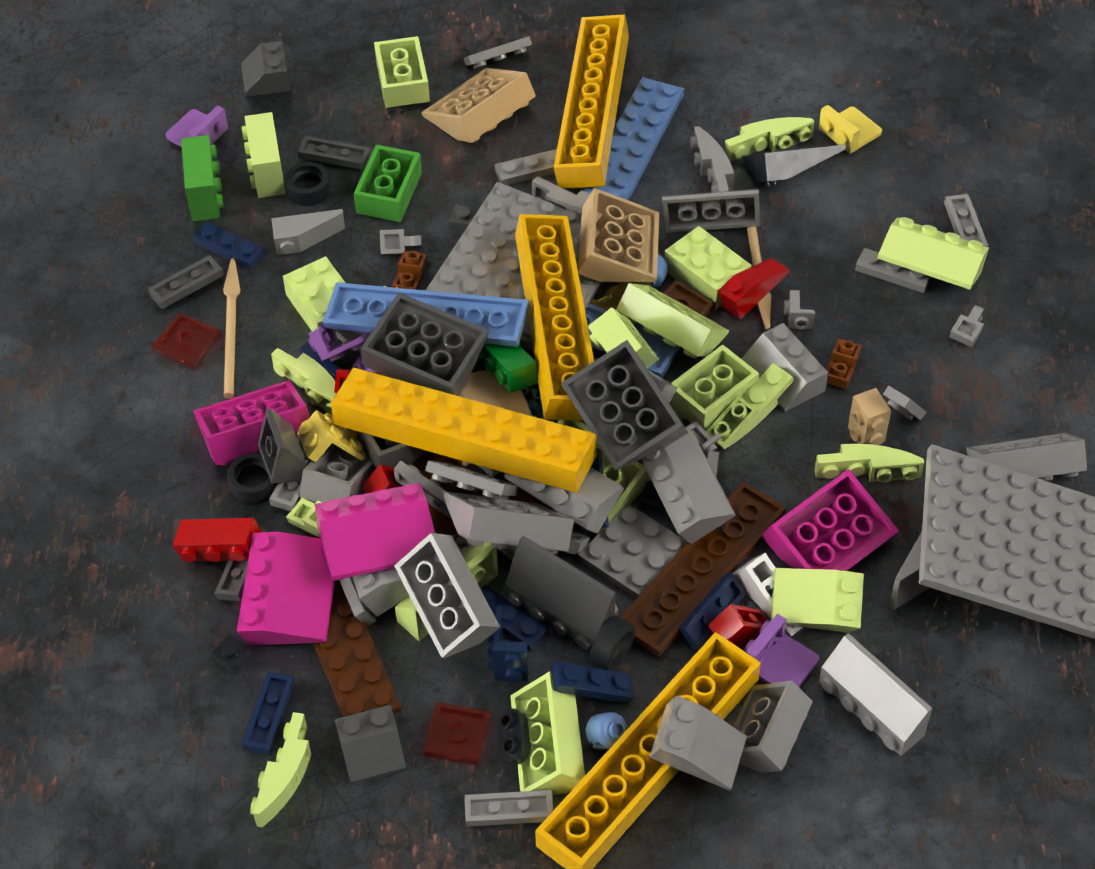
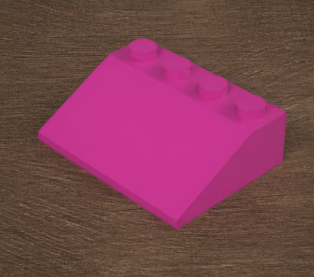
[193,380,310,466]
[762,469,899,571]
[314,483,435,581]
[237,532,335,646]

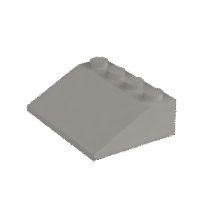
[443,491,574,554]

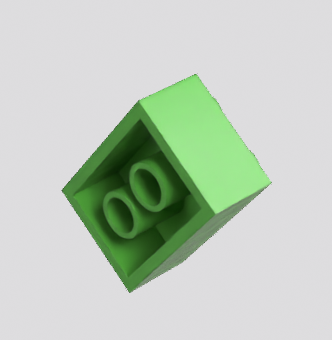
[181,135,224,221]
[354,145,422,222]

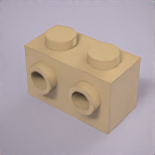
[848,388,891,445]

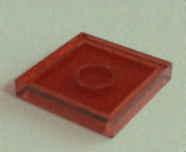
[151,313,221,369]
[423,702,492,766]

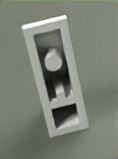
[733,553,803,637]

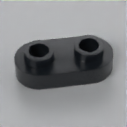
[499,708,530,764]

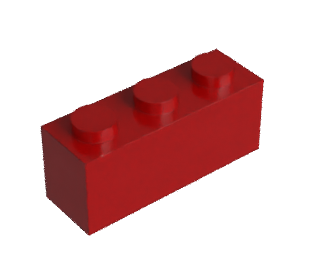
[172,518,263,562]

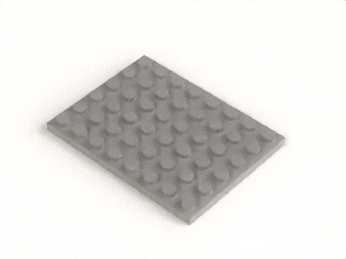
[426,182,602,351]
[919,444,1095,639]

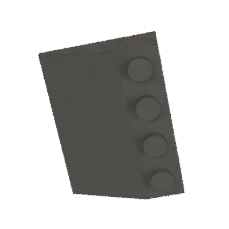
[361,292,489,396]
[561,340,688,471]
[505,535,616,650]

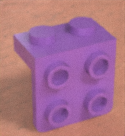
[165,105,228,147]
[308,325,371,362]
[744,613,820,687]

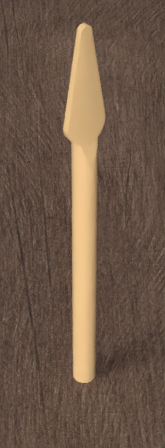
[747,226,771,330]
[223,258,240,399]

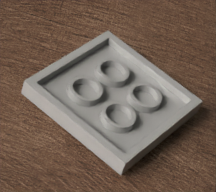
[425,461,520,499]
[578,503,688,599]

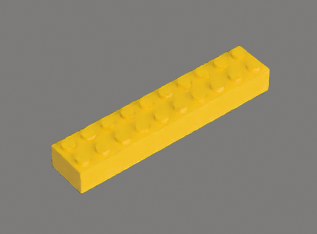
[554,15,629,188]
[515,214,594,421]
[331,367,597,493]
[535,632,761,869]

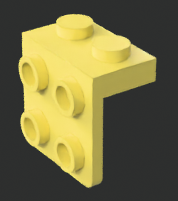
[819,105,882,154]
[297,410,366,462]

